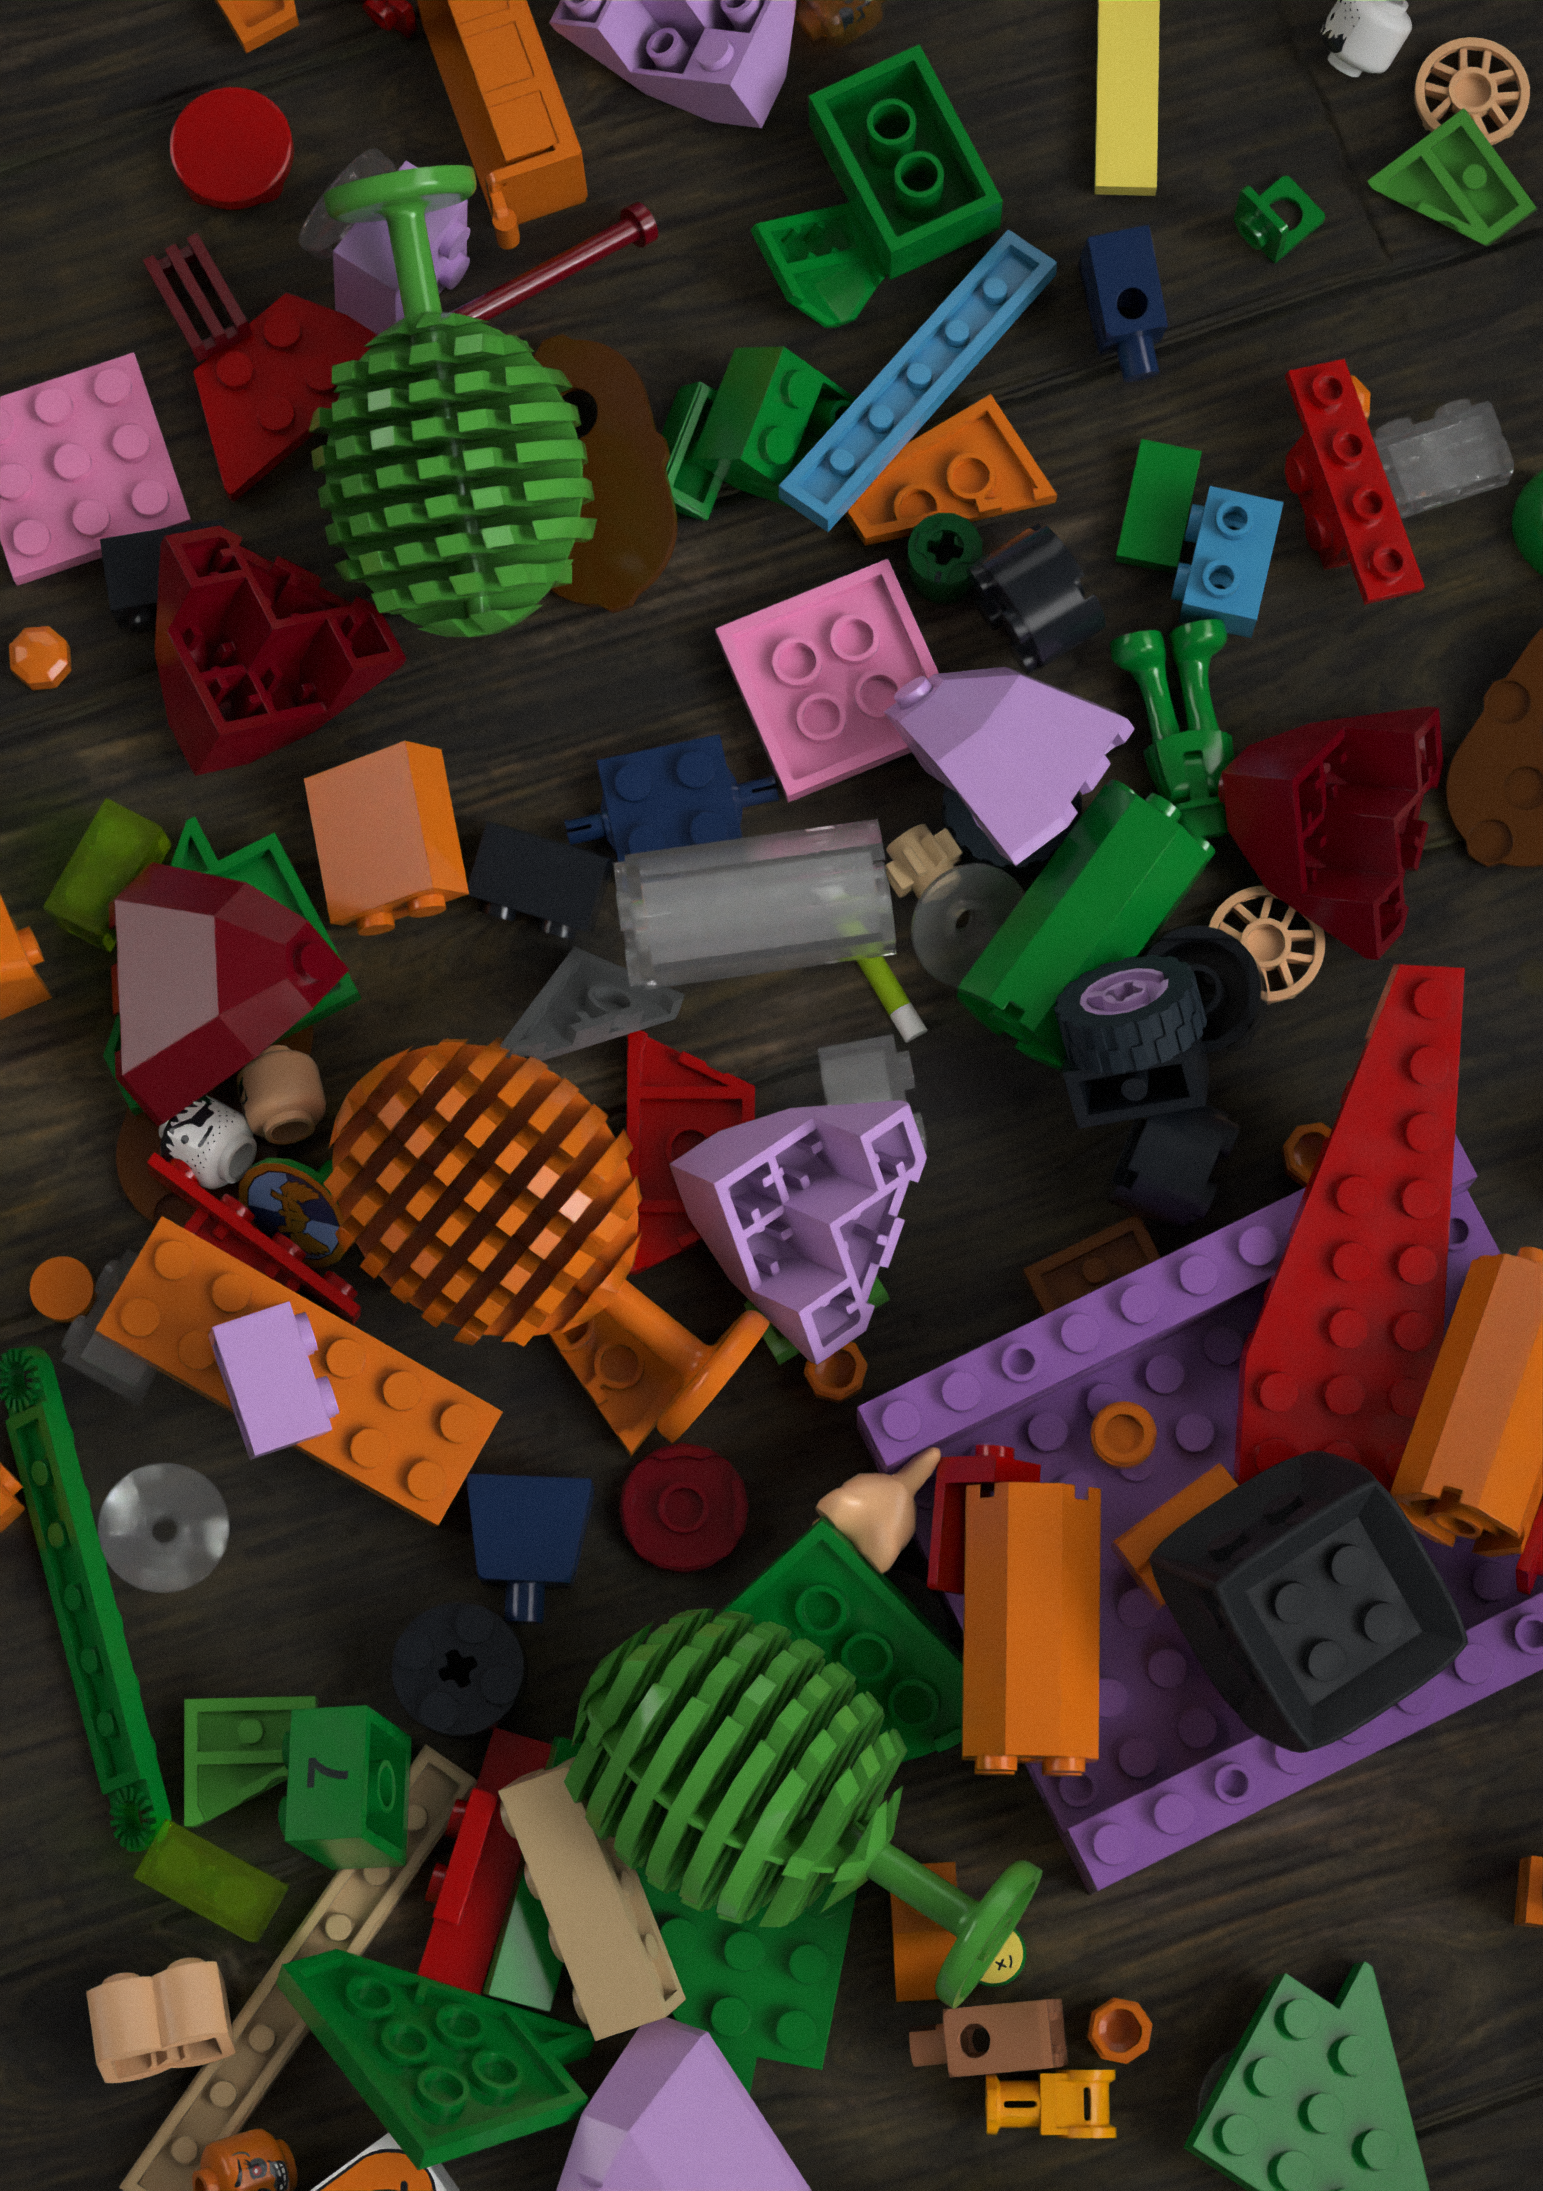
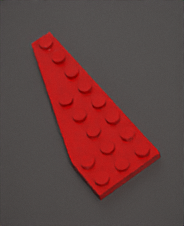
[1234,964,1465,1493]

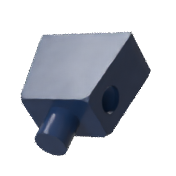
[1078,225,1168,382]
[467,1473,594,1625]

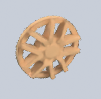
[1414,37,1530,145]
[1209,886,1325,1005]

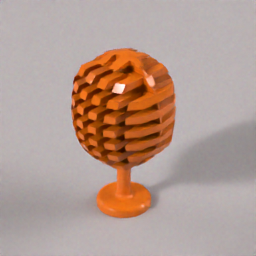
[323,1037,770,1443]

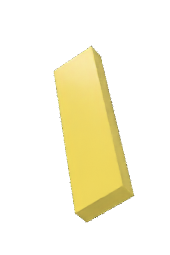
[1094,0,1160,196]

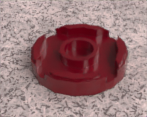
[619,1443,749,1574]

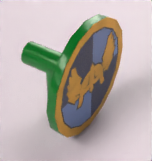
[239,1157,346,1268]

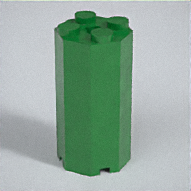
[956,779,1216,1071]

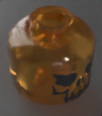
[795,0,887,48]

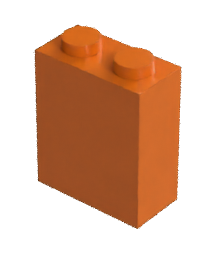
[304,741,469,936]

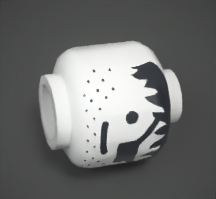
[1320,0,1412,77]
[159,1095,257,1190]

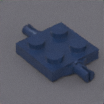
[564,734,779,886]

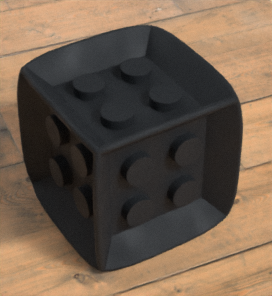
[1149,1451,1468,1753]

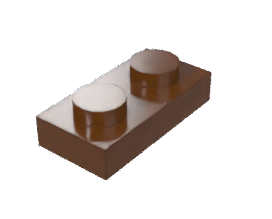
[1022,1214,1161,1316]

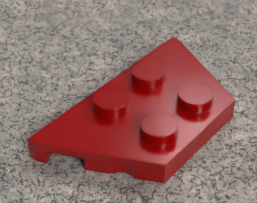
[193,292,377,502]
[627,1030,755,1275]

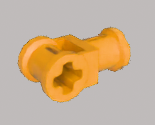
[985,2070,1117,2138]

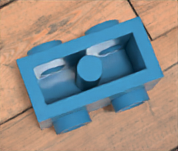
[1171,486,1284,638]

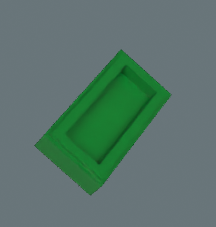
[1115,439,1202,574]

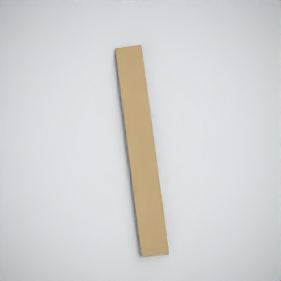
[119,1744,478,2191]

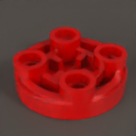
[170,87,294,210]

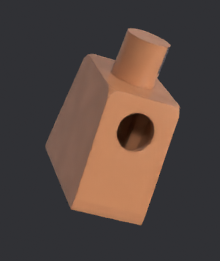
[909,1998,1069,2078]

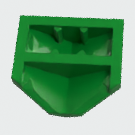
[750,203,887,328]

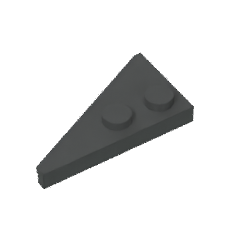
[500,946,685,1061]

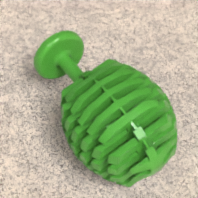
[308,165,597,637]
[564,1609,1043,2009]

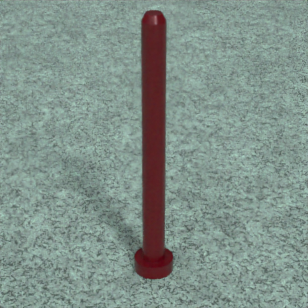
[450,202,658,321]

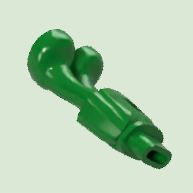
[1110,619,1234,840]

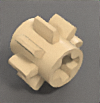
[883,824,963,903]

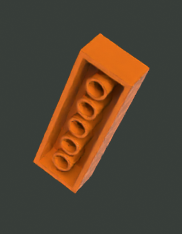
[94,1216,503,1527]

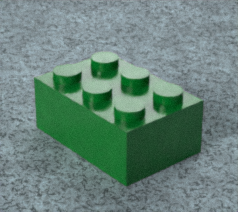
[808,44,1003,280]

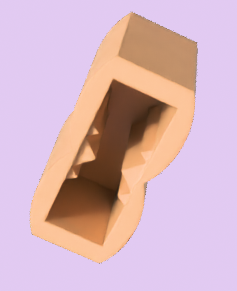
[86,1958,236,2083]

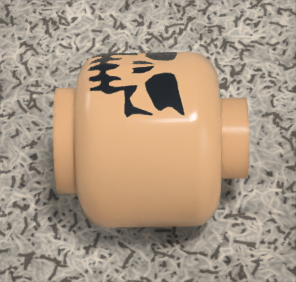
[237,1045,326,1145]

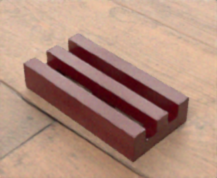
[143,233,253,362]

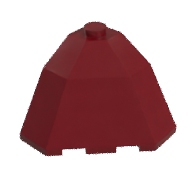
[154,526,406,776]
[1218,706,1443,960]
[108,862,349,1127]

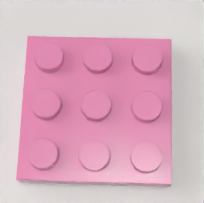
[0,352,192,586]
[715,559,939,803]

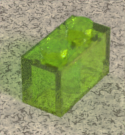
[43,798,172,953]
[133,1818,290,1943]

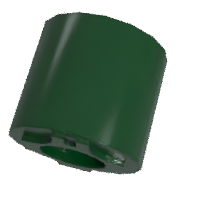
[907,513,982,604]

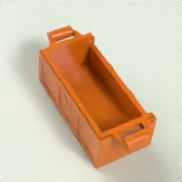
[415,0,588,250]

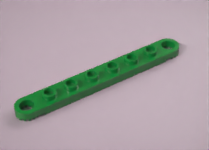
[0,1346,171,1852]

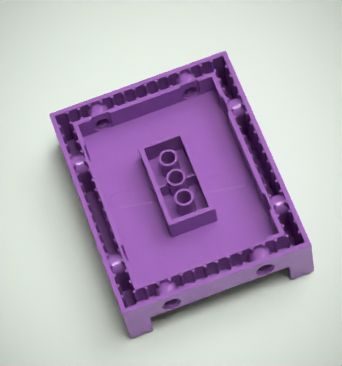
[857,1134,1543,1896]

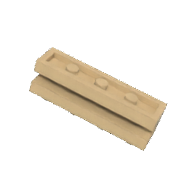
[498,1757,686,2041]

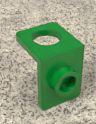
[1233,176,1325,264]

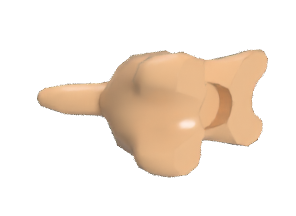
[812,1447,941,1574]

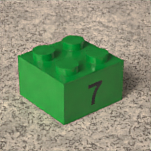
[278,1705,412,1870]

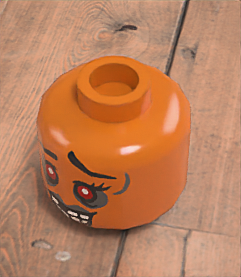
[192,2129,298,2191]

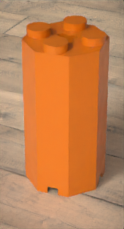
[1390,1247,1543,1558]
[961,1482,1101,1777]

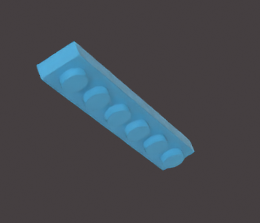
[779,229,1057,532]

